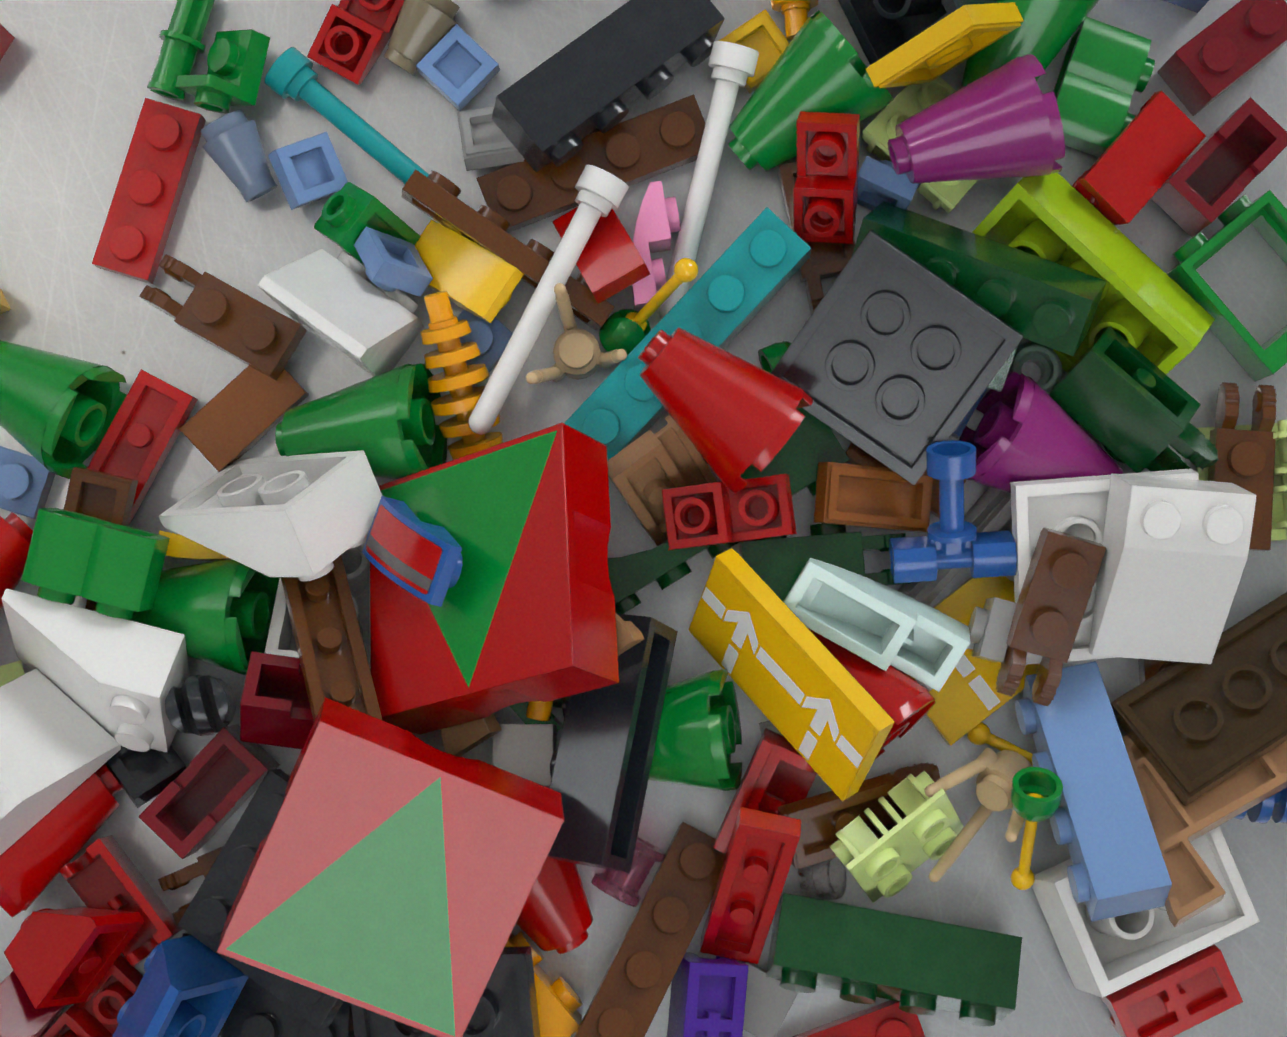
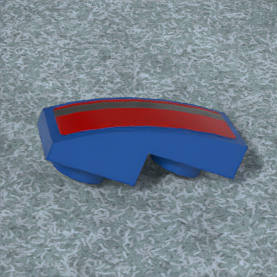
[362,496,463,607]

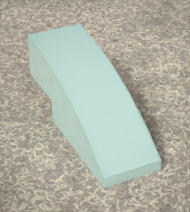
[783,558,970,692]

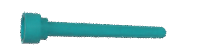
[264,47,460,200]

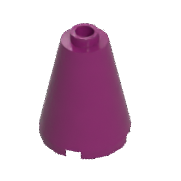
[888,54,1065,184]
[959,371,1123,493]

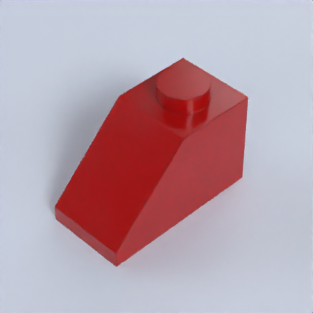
[4,907,145,1009]

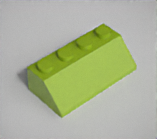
[972,173,1215,374]

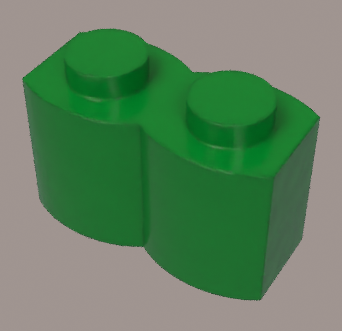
[1053,17,1155,157]
[21,508,170,619]

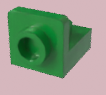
[175,29,270,114]
[314,182,421,265]

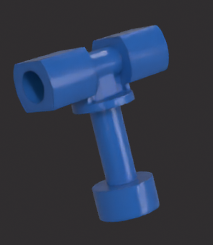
[889,440,1017,583]

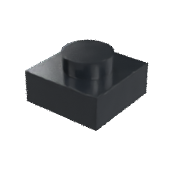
[105,745,186,808]

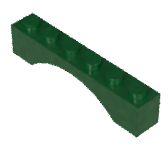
[608,408,850,614]

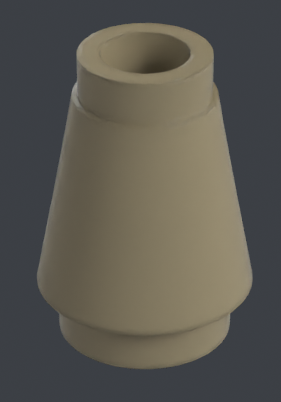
[383,0,460,75]

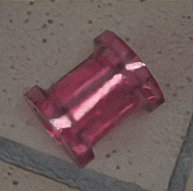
[591,836,666,907]

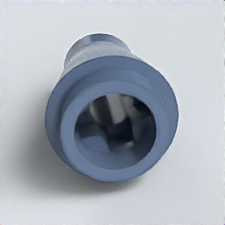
[200,110,277,202]

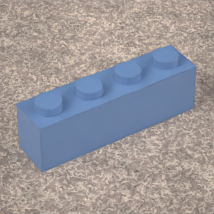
[1015,661,1172,922]

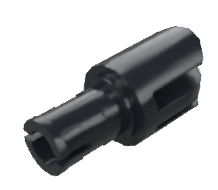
[165,675,236,736]

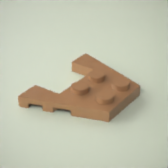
[1122,735,1287,927]

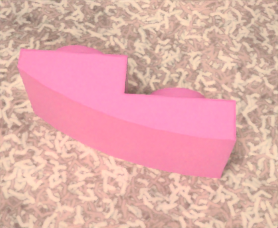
[632,181,681,311]

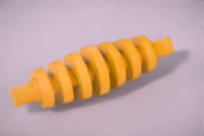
[421,291,503,460]

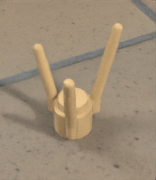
[526,283,627,384]
[925,748,1032,882]

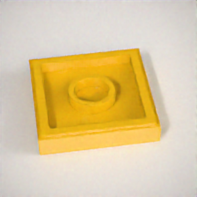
[865,2,1024,88]

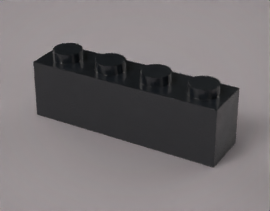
[492,0,725,173]
[547,613,678,873]

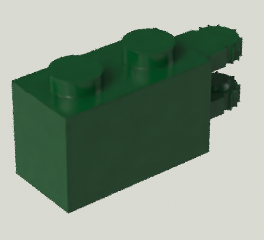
[1048,326,1219,473]
[739,523,910,601]

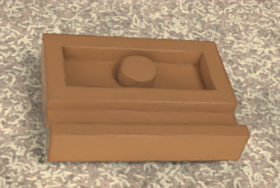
[608,415,717,546]

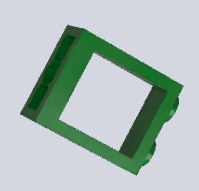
[1167,190,1287,382]

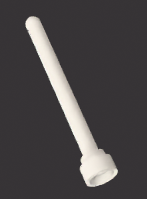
[659,41,759,319]
[469,165,629,434]

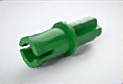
[147,0,215,101]

